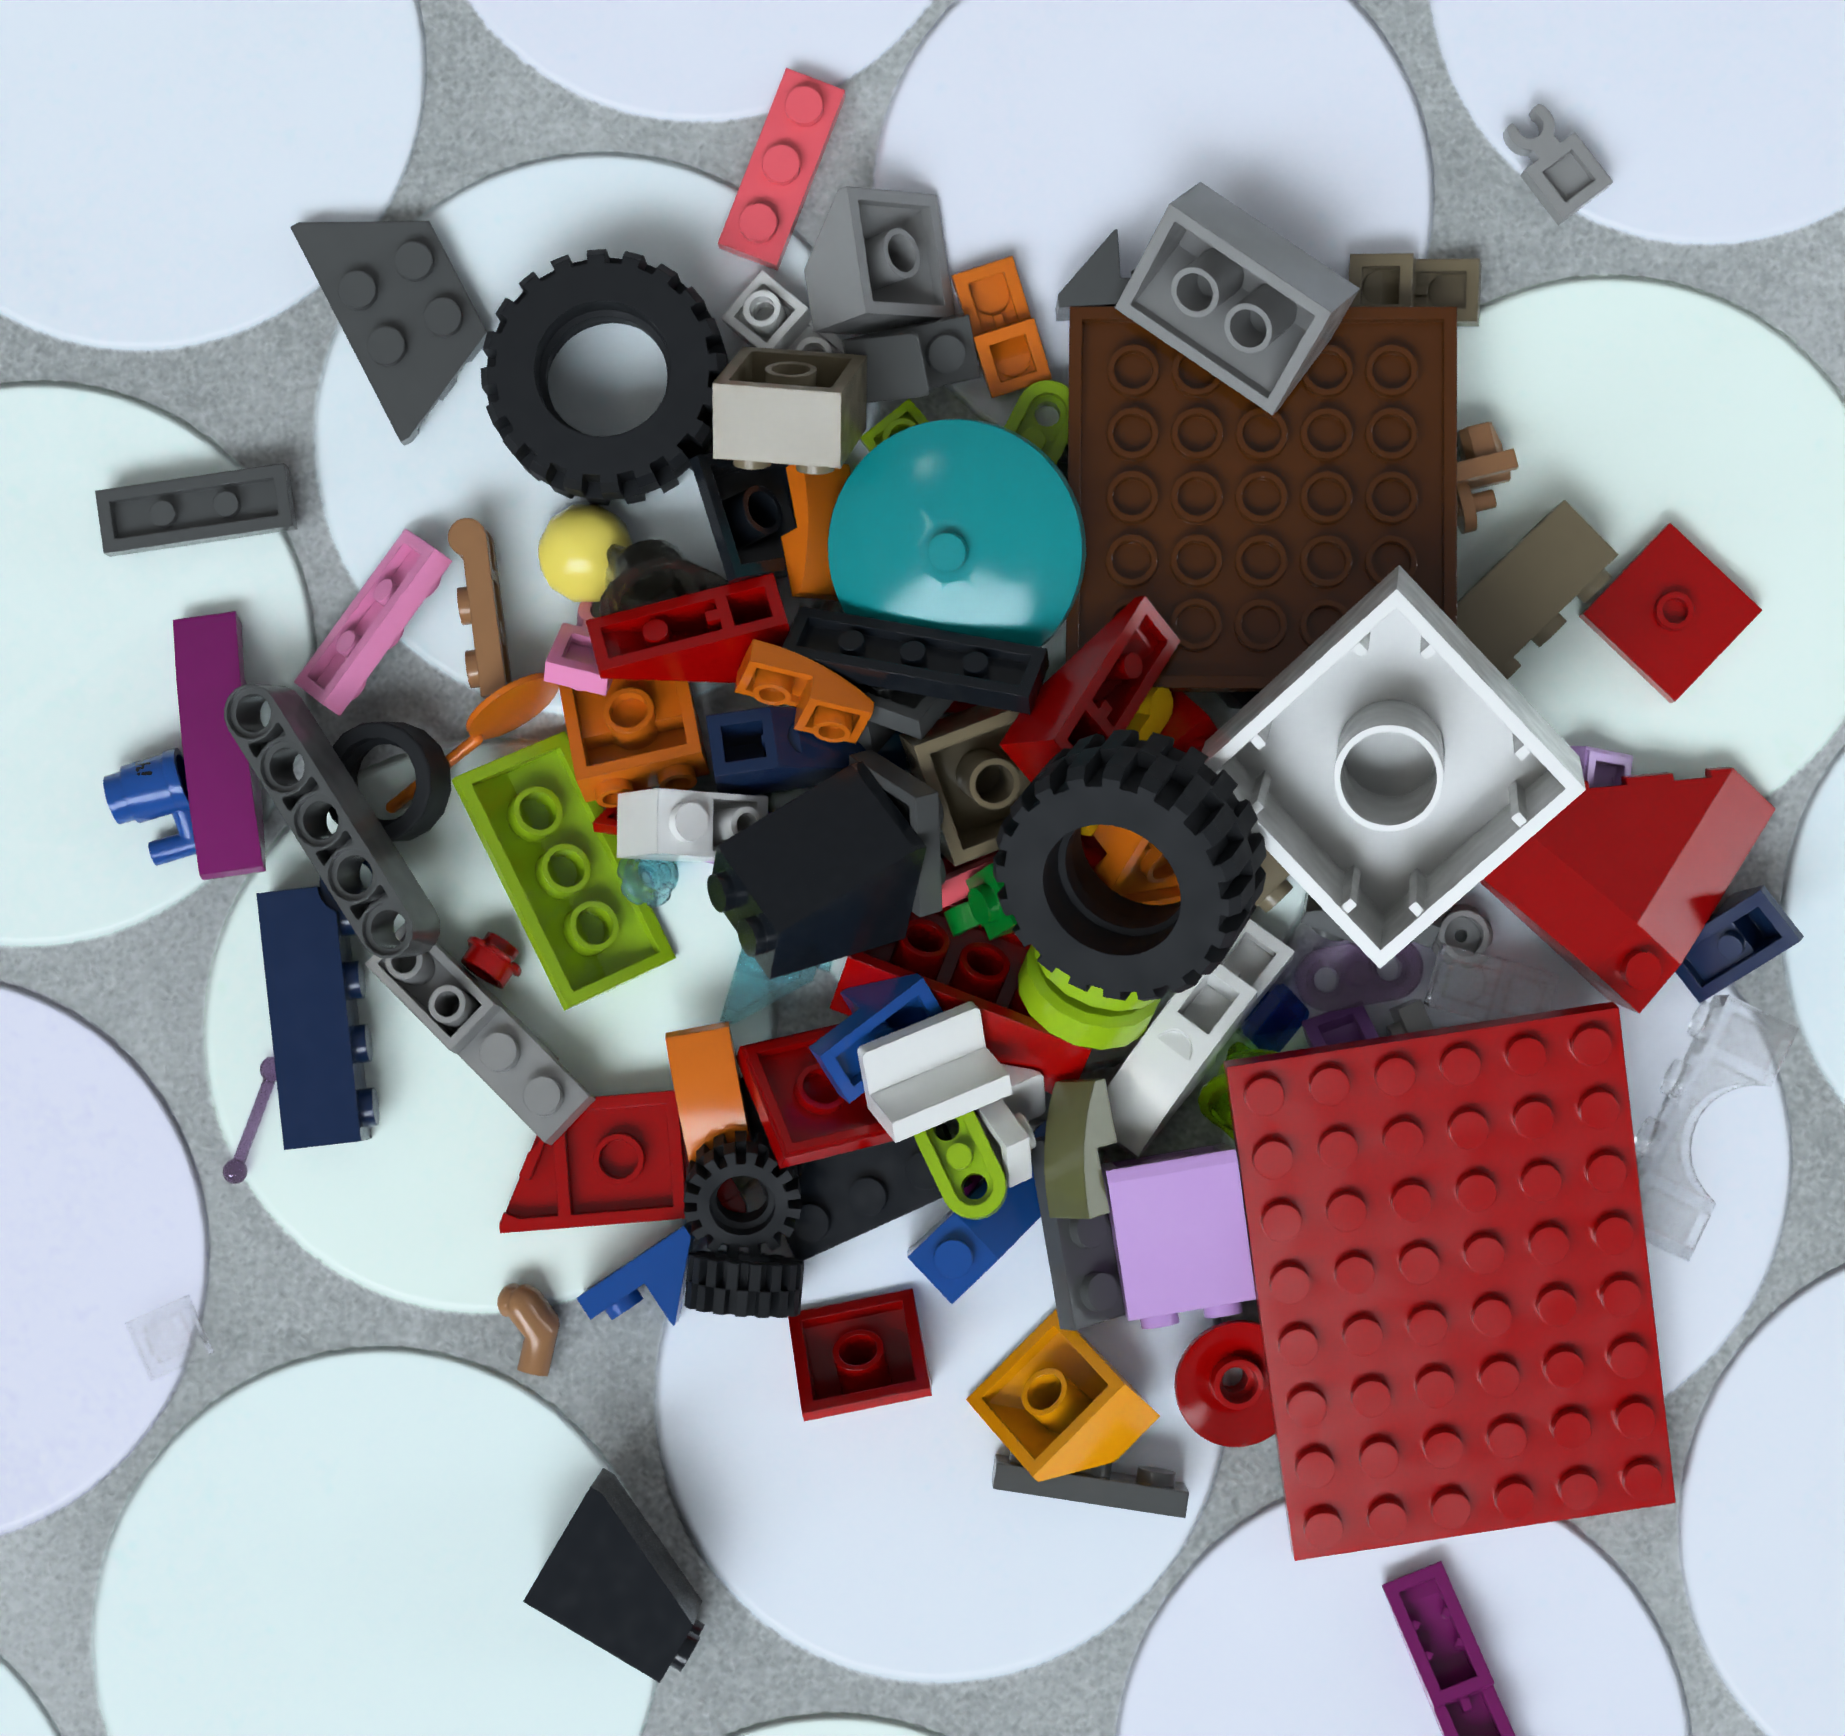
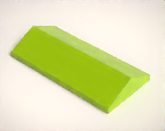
[452,731,676,1011]

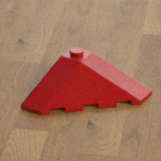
[1480,767,1776,1014]

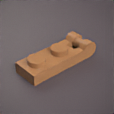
[448,518,512,699]

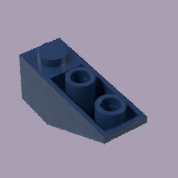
[706,706,908,795]

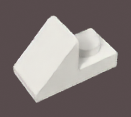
[974,1064,1046,1188]

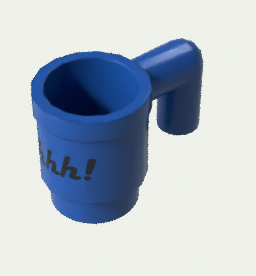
[103,748,196,866]

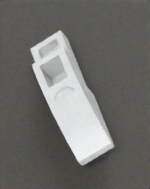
[1107,919,1295,1160]

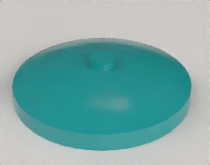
[828,419,1086,647]

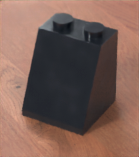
[707,761,927,980]
[523,1468,705,1683]

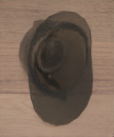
[599,538,729,616]

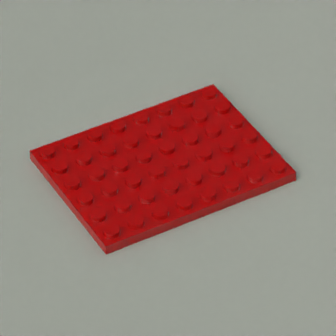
[1223,1002,1676,1561]

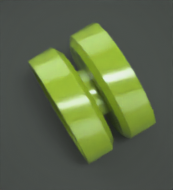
[1018,945,1161,1050]

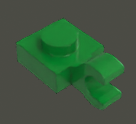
[944,863,1017,940]

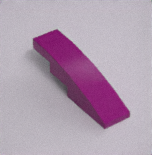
[173,611,266,880]
[1382,1561,1515,1736]

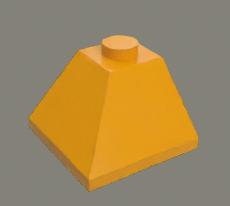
[966,1309,1160,1482]

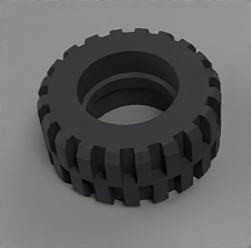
[481,249,729,506]
[993,730,1267,1001]

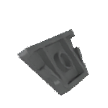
[290,221,487,446]

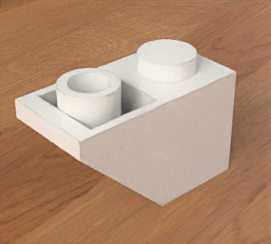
[617,788,768,861]

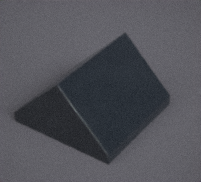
[689,453,797,584]

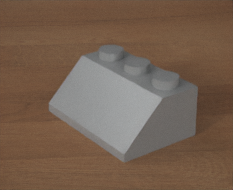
[1115,182,1360,415]

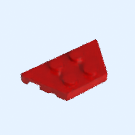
[499,1090,748,1233]

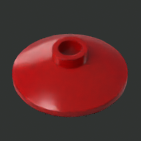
[1174,1320,1275,1447]

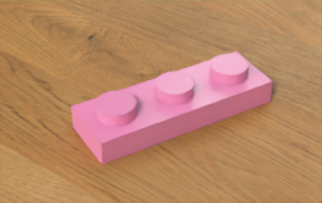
[294,528,452,716]

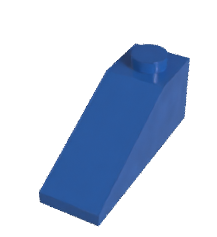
[907,1120,1046,1304]

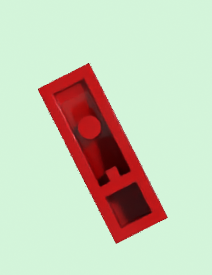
[586,573,789,683]
[999,596,1180,782]

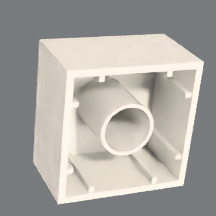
[1202,565,1586,968]

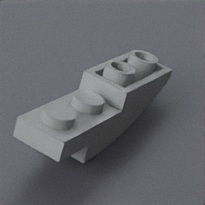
[365,923,596,1145]

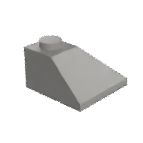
[804,186,955,335]

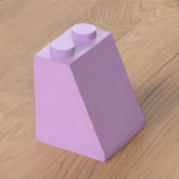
[1101,1143,1256,1329]

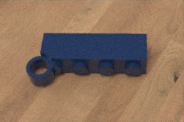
[256,860,380,1150]

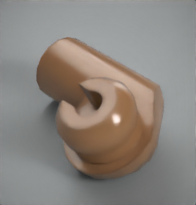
[497,1283,560,1376]

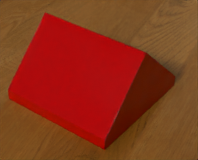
[788,1288,932,1422]

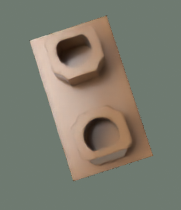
[1457,422,1519,534]

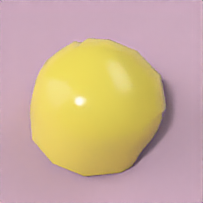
[538,504,635,602]

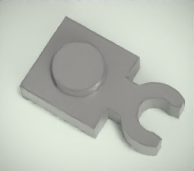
[1503,104,1613,226]

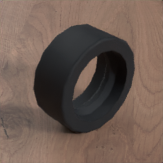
[329,721,451,842]

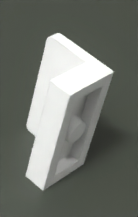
[857,1001,1013,1143]

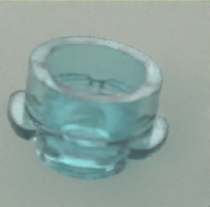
[617,858,679,908]

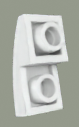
[721,270,844,354]

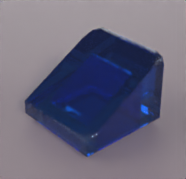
[1236,983,1310,1055]

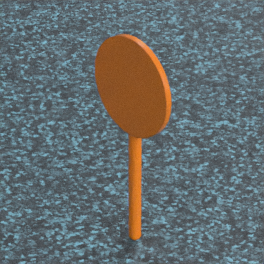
[386,673,559,813]

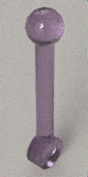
[222,1056,277,1184]

